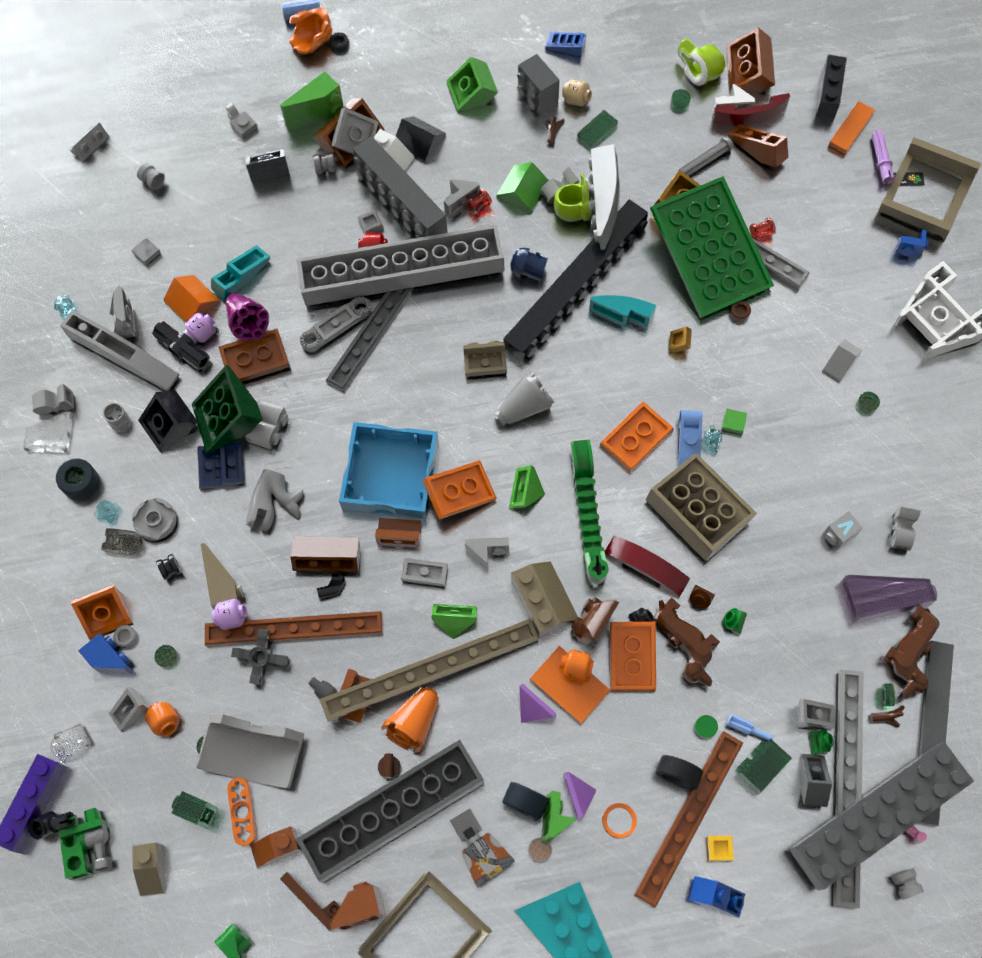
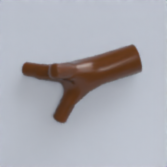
[545,117,565,143]
[871,705,905,728]

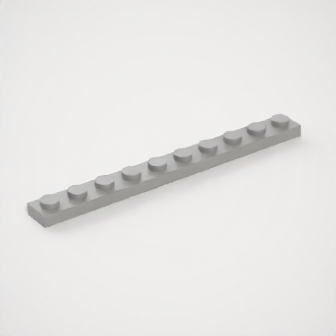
[833,669,864,909]

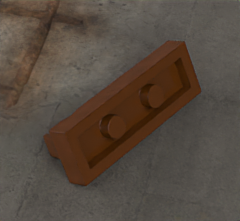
[280,872,340,932]

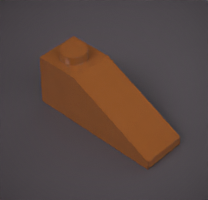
[728,124,789,167]

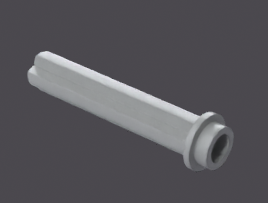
[678,137,734,176]

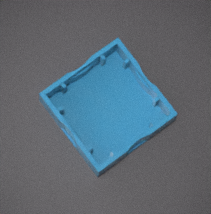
[339,422,439,520]

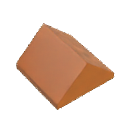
[163,275,221,323]
[71,585,132,640]

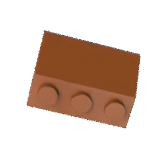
[727,27,775,93]
[313,98,385,167]
[330,881,386,932]

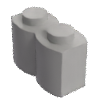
[245,400,288,449]

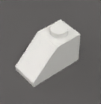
[374,129,415,172]

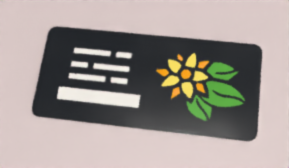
[889,172,925,186]

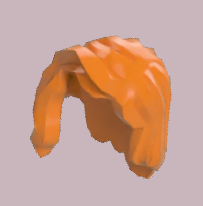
[289,7,333,54]

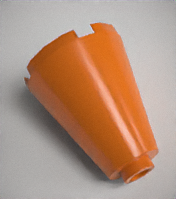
[381,687,439,753]

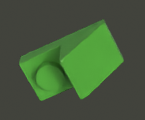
[542,791,577,844]

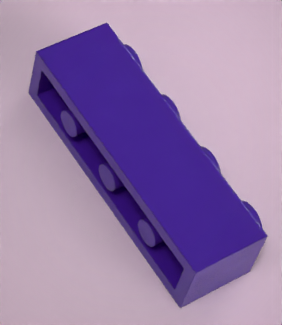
[0,754,67,854]

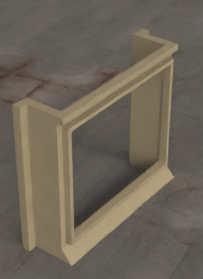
[878,137,981,241]
[358,871,492,958]

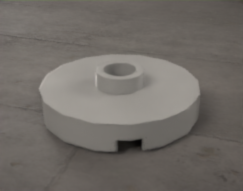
[132,498,176,541]

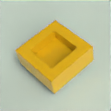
[707,836,734,861]

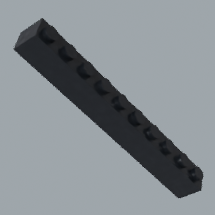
[503,199,648,361]

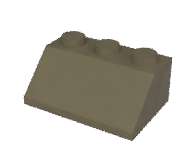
[511,561,578,638]

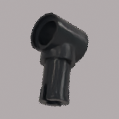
[28,811,76,840]

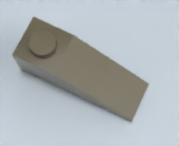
[200,543,244,609]

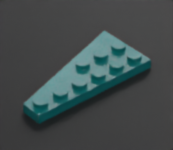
[514,881,612,958]

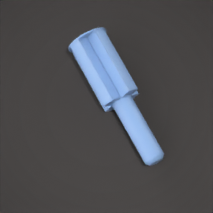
[726,714,773,742]

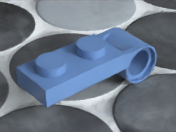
[678,410,703,467]

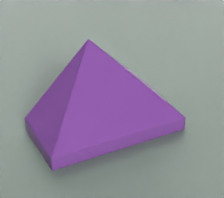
[519,683,557,723]
[563,772,596,821]

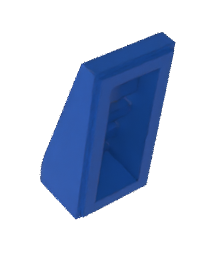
[545,32,586,57]

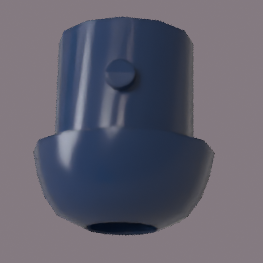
[510,248,548,281]

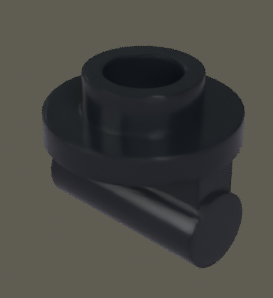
[629,608,654,622]

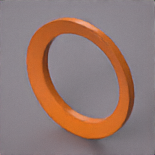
[603,803,637,838]

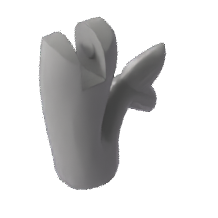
[246,469,303,531]

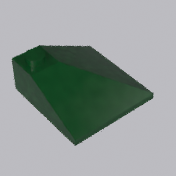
[191,365,263,454]

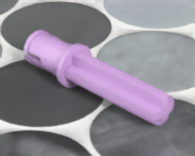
[872,130,895,184]

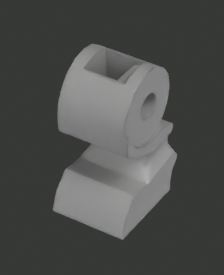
[540,167,579,205]
[32,384,74,415]
[891,506,921,551]

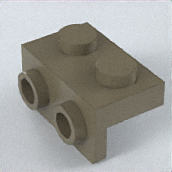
[463,341,507,377]

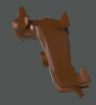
[654,597,720,687]
[882,605,939,699]

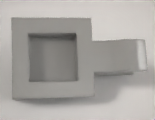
[225,103,258,138]

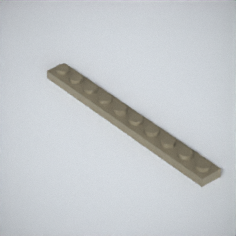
[320,618,539,722]

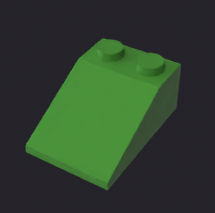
[280,71,344,130]

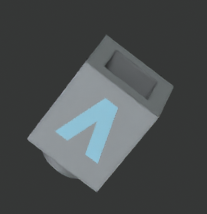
[824,511,863,549]

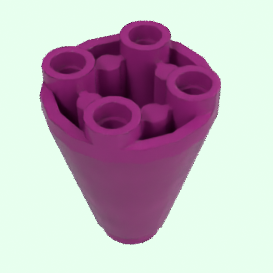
[226,293,269,340]

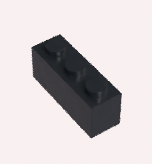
[815,54,847,119]

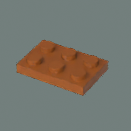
[218,328,290,382]

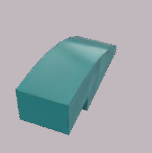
[211,245,270,301]
[589,295,656,328]

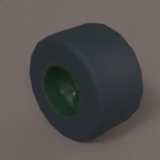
[56,458,99,500]
[502,782,549,820]

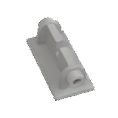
[69,122,110,162]

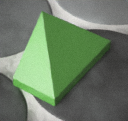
[509,465,545,509]
[431,604,477,639]

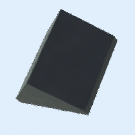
[395,116,446,163]
[246,149,290,184]

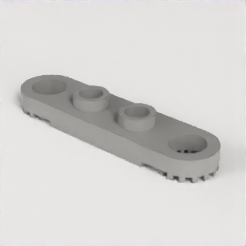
[300,296,371,352]

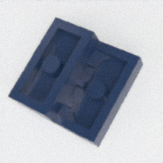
[197,443,244,489]

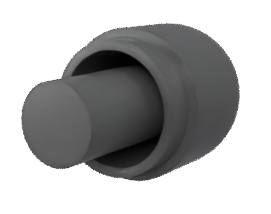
[308,677,337,699]

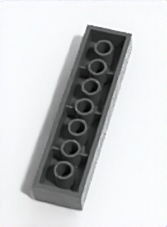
[296,739,484,883]
[789,741,974,891]

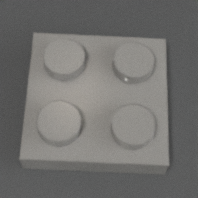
[331,108,379,155]

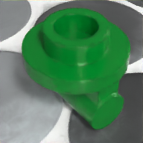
[724,608,747,635]
[809,729,834,755]

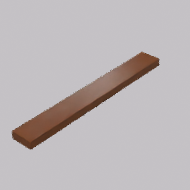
[205,611,383,647]
[634,731,743,908]

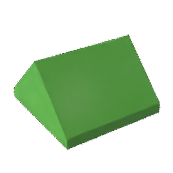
[497,162,549,212]

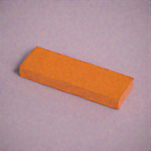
[829,101,875,154]

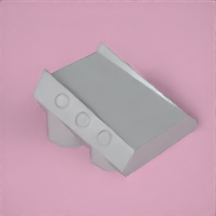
[110,286,135,339]

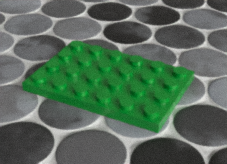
[650,176,774,319]

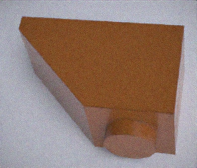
[250,826,302,868]

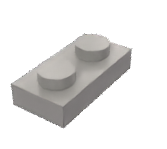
[401,558,448,587]

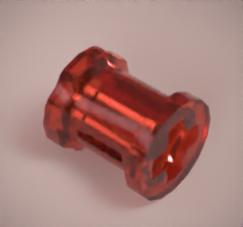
[466,189,492,215]
[749,217,776,241]

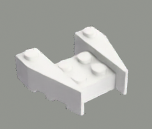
[894,261,982,359]

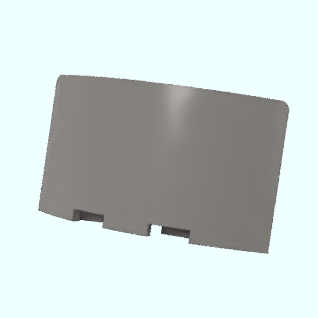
[196,714,304,788]

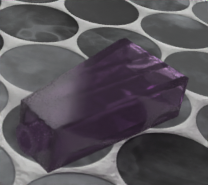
[841,575,937,623]

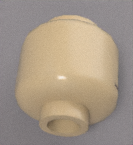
[562,79,592,107]

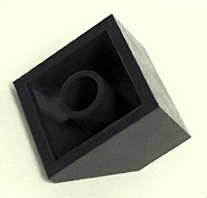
[138,390,197,451]

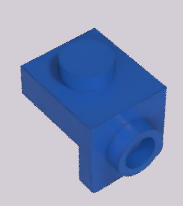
[895,229,929,257]

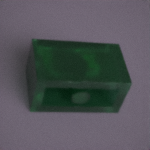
[737,739,792,795]
[171,791,217,829]

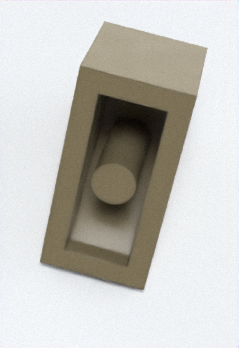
[132,842,165,896]

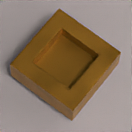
[669,326,692,353]

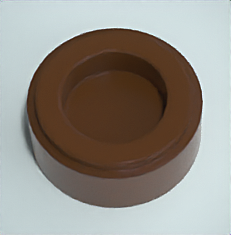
[730,301,751,322]

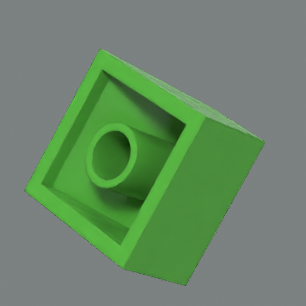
[446,57,498,112]

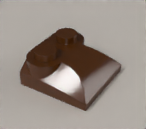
[571,597,619,645]

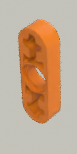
[227,778,257,847]

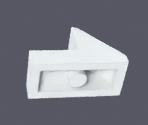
[713,84,755,112]

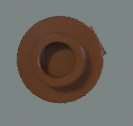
[690,584,715,609]
[378,753,401,779]

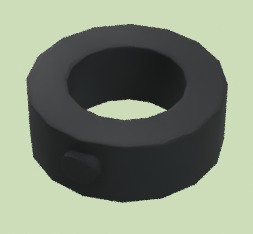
[329,32,349,52]

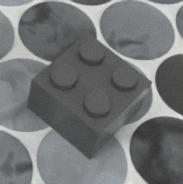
[517,54,560,115]

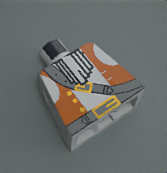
[461,825,515,888]

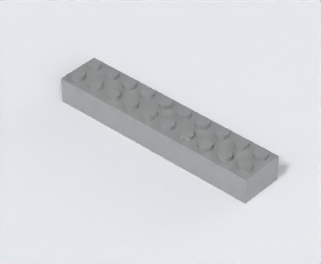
[297,224,505,306]

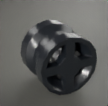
[156,553,182,580]

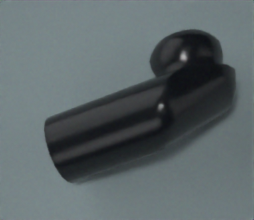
[317,571,345,599]

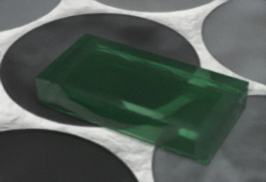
[577,110,618,148]

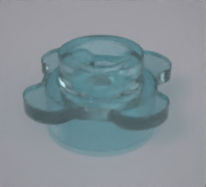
[54,294,76,318]
[704,425,722,450]
[94,499,120,523]

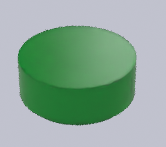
[694,715,718,739]

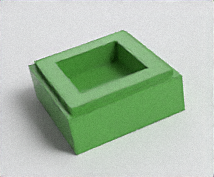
[722,409,747,435]

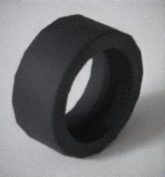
[656,755,703,790]

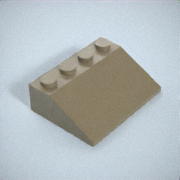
[646,453,757,561]

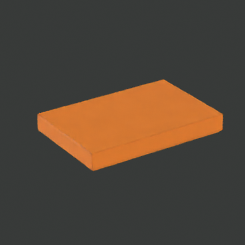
[600,401,674,473]
[422,460,497,520]
[610,622,656,690]
[530,646,610,725]

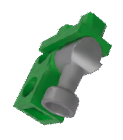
[58,808,112,881]

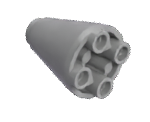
[494,372,555,425]

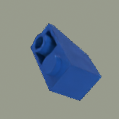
[78,633,132,673]
[689,876,745,918]

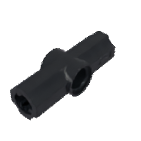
[152,321,210,370]

